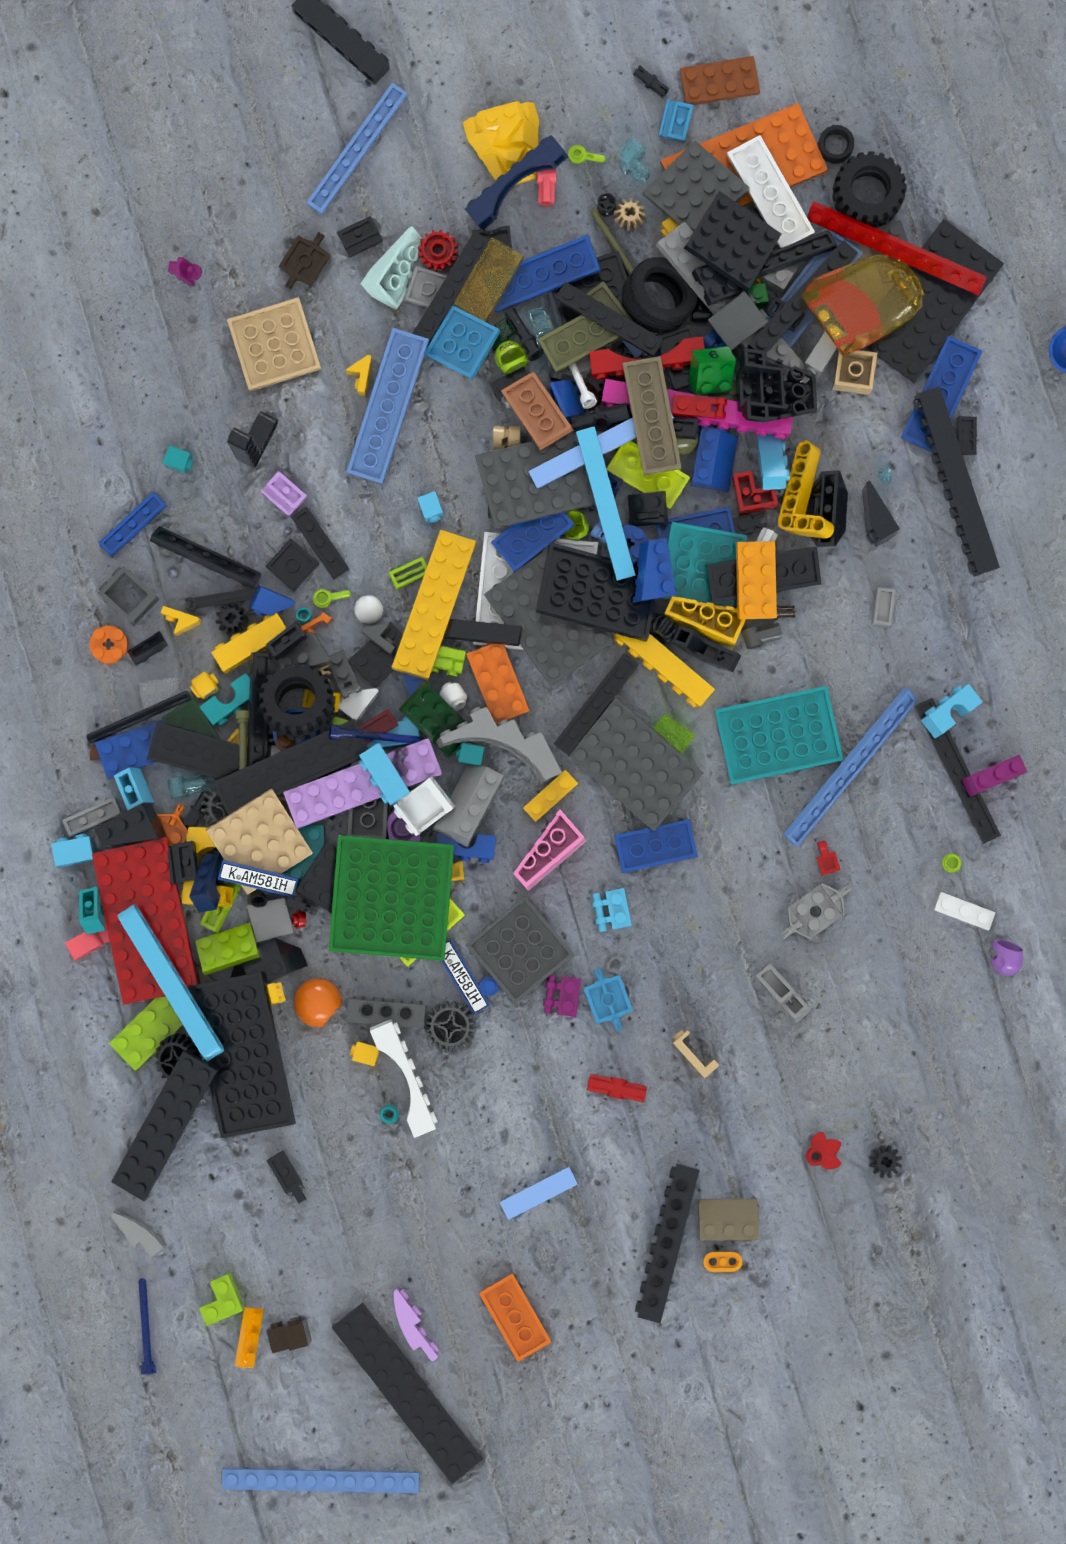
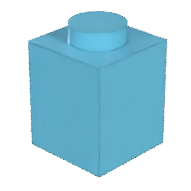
[417,491,444,523]

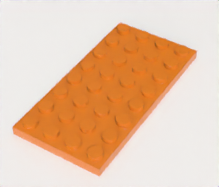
[660,103,828,207]

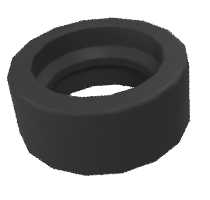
[818,125,854,164]

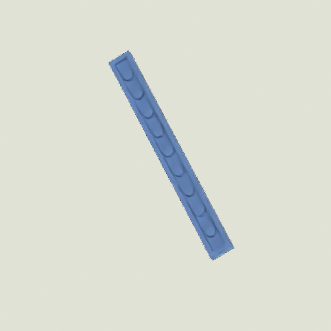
[783,687,918,847]
[222,1468,419,1493]

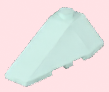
[361,226,423,309]

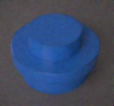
[480,977,499,996]

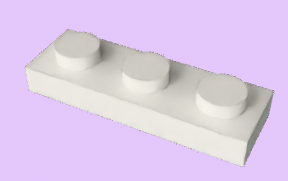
[934,892,996,931]

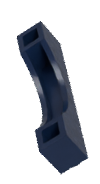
[465,135,569,230]

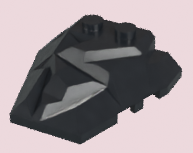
[736,348,817,423]

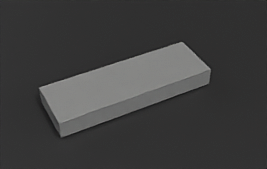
[62,797,123,838]

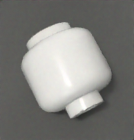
[439,682,467,711]

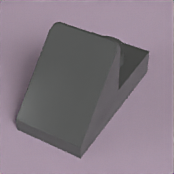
[360,624,396,656]

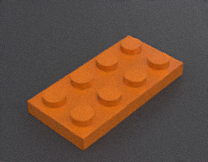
[466,643,530,724]
[479,1273,552,1362]

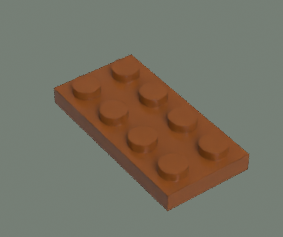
[680,56,760,105]

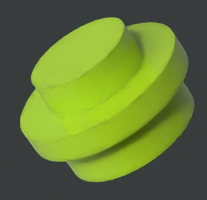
[942,853,962,873]

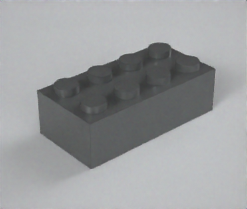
[347,761,389,839]

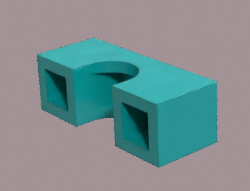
[200,673,250,727]

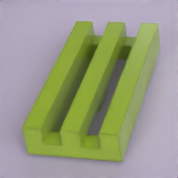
[388,556,427,590]

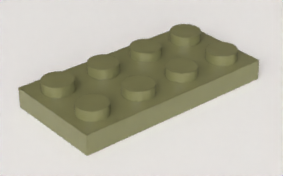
[537,303,620,373]

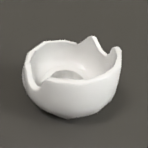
[354,595,384,625]

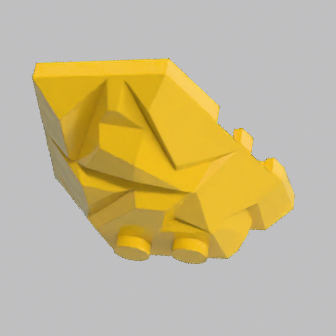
[462,101,539,184]

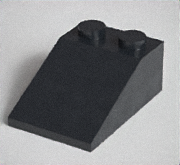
[862,480,900,547]

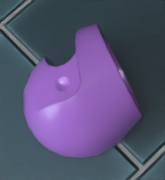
[991,939,1024,976]

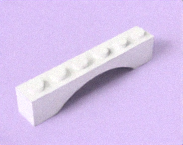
[370,1019,438,1138]

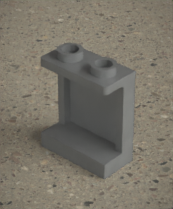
[708,291,769,352]

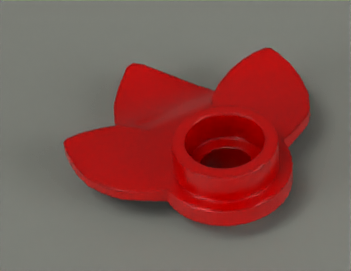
[806,1132,841,1170]

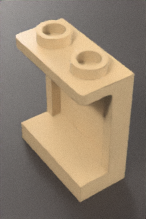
[672,1030,719,1078]

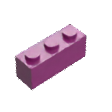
[962,754,1027,797]

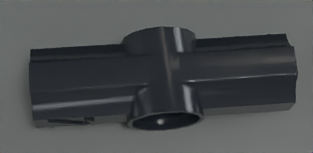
[571,403,631,432]

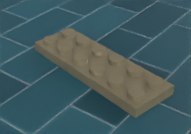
[622,356,682,476]

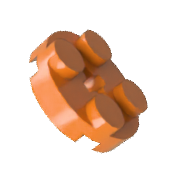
[89,625,129,664]

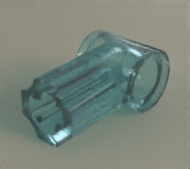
[168,775,208,799]

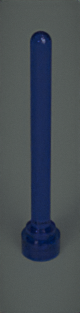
[329,724,421,744]
[138,1278,157,1374]

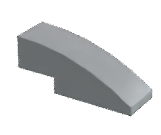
[756,964,811,1023]
[110,1212,167,1258]

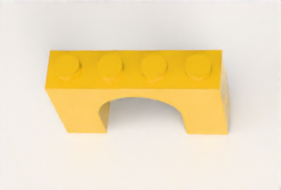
[181,827,234,907]

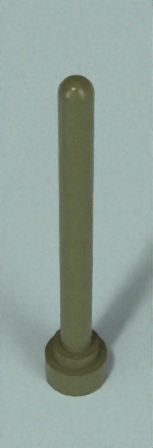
[591,209,634,275]
[235,710,249,770]

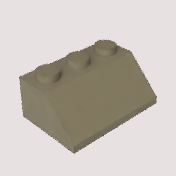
[698,1199,759,1241]

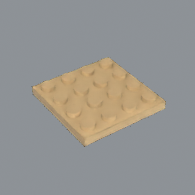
[227,297,321,392]
[206,788,313,895]

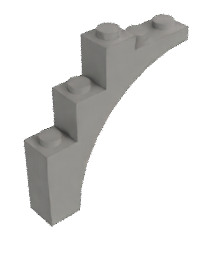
[436,707,562,784]

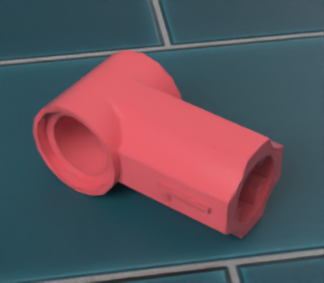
[537,169,556,206]

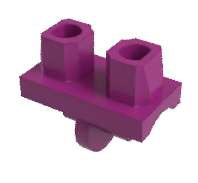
[168,257,202,286]

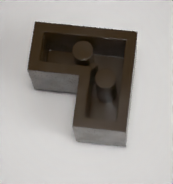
[266,1316,312,1353]

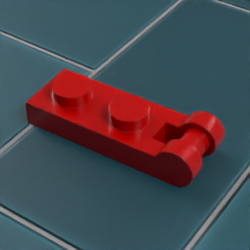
[672,394,727,419]

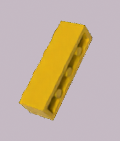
[211,613,286,674]

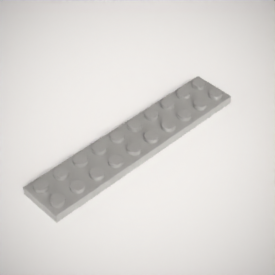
[656,222,805,370]

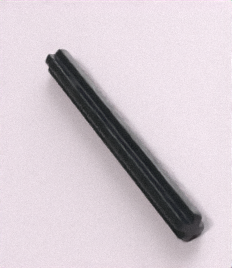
[86,691,191,744]

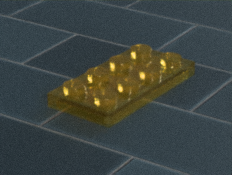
[454,237,525,323]

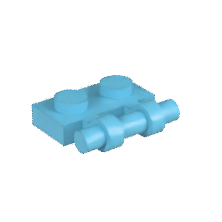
[592,888,632,932]

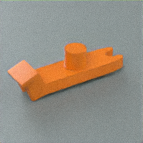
[301,612,333,634]

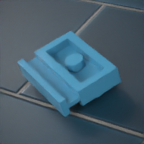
[658,99,694,143]

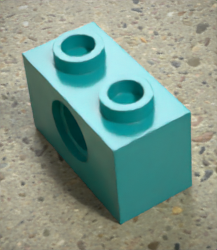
[79,887,106,935]

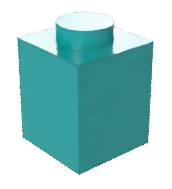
[163,446,194,474]
[456,743,485,766]

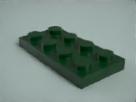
[398,681,465,758]

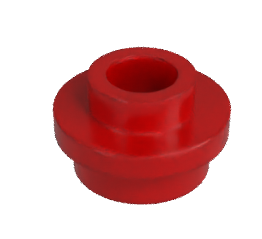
[292,910,306,929]

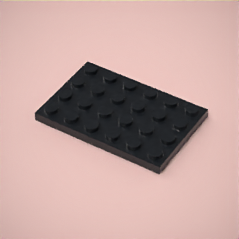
[536,542,655,642]

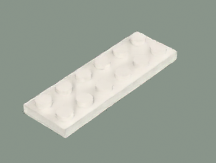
[727,135,815,249]

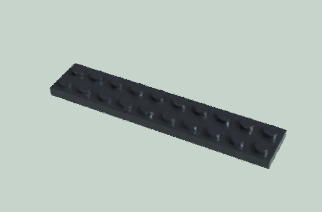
[332,1302,483,1484]

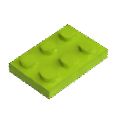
[195,922,260,975]

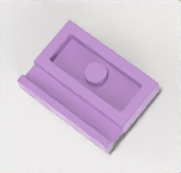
[260,471,307,517]

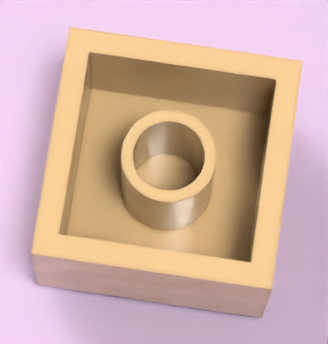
[832,348,877,395]

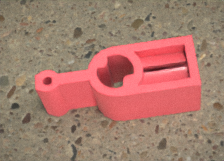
[65,925,110,962]

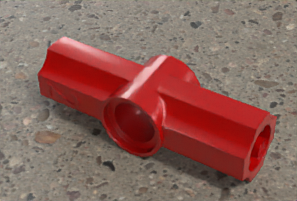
[587,1073,647,1103]

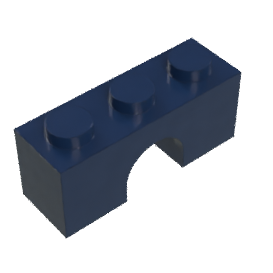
[189,852,225,913]

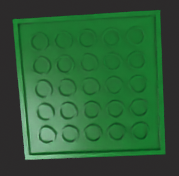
[329,835,454,961]

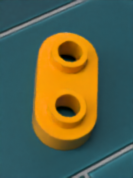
[703,1251,743,1272]

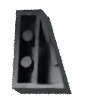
[94,803,167,846]

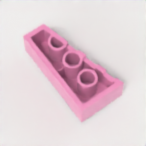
[513,810,586,891]

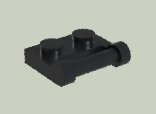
[628,491,668,527]

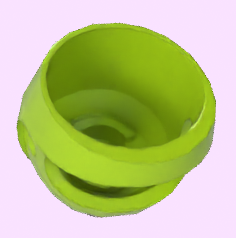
[495,341,529,375]

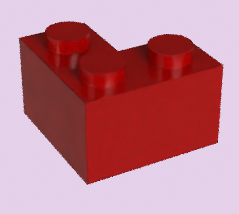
[732,471,778,516]

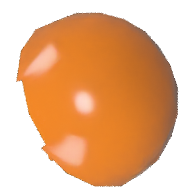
[293,978,343,1028]

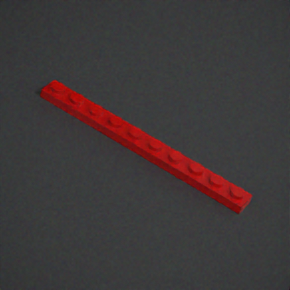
[807,201,987,295]

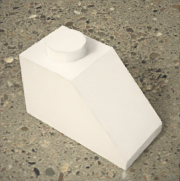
[339,688,380,722]

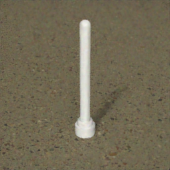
[569,363,597,409]

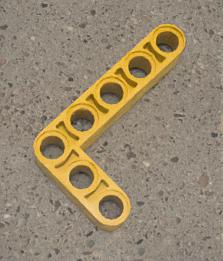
[778,440,834,538]

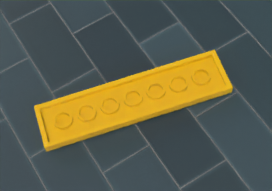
[392,530,476,681]

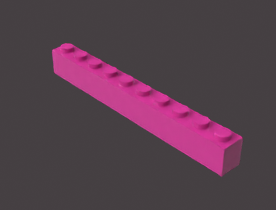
[601,379,793,440]

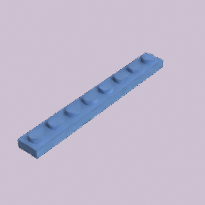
[306,83,408,215]

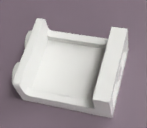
[393,776,455,836]

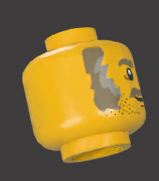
[190,671,219,700]

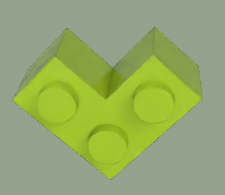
[199,1272,245,1326]

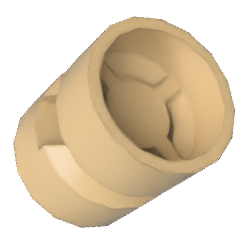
[493,426,520,450]

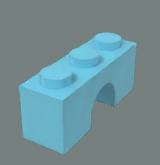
[921,684,982,738]

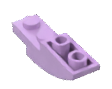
[394,1287,439,1362]

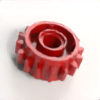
[418,229,459,272]

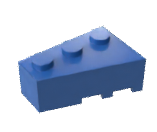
[633,538,677,603]

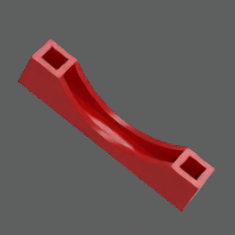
[589,336,705,380]

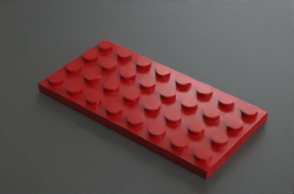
[92,837,198,1005]

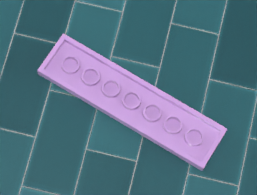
[283,738,442,829]

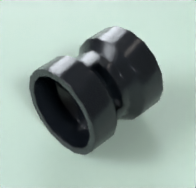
[597,193,616,217]

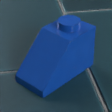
[249,584,296,616]

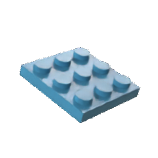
[425,305,501,380]

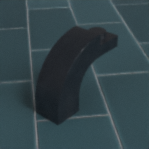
[671,625,741,673]

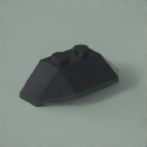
[806,470,848,547]
[230,938,308,984]

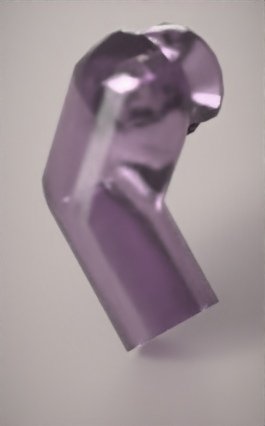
[392,747,409,777]

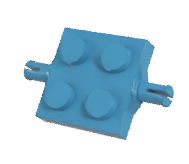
[584,967,633,1032]

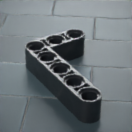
[227,411,278,468]

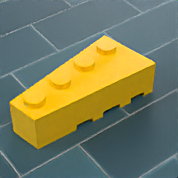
[664,596,746,649]

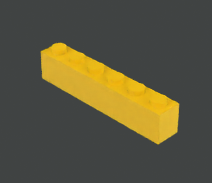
[612,633,715,709]

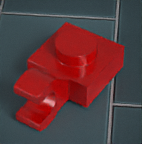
[816,841,841,876]

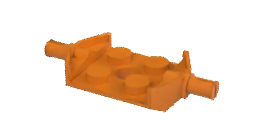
[142,803,188,846]

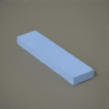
[500,1167,578,1220]

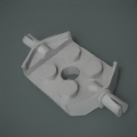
[779,883,853,940]

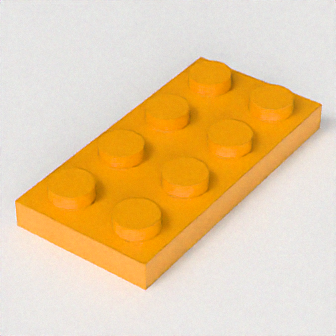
[736,541,777,619]

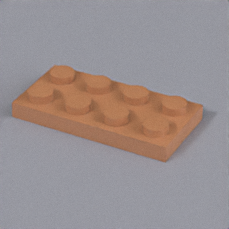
[501,371,573,450]

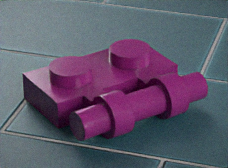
[543,975,581,1017]

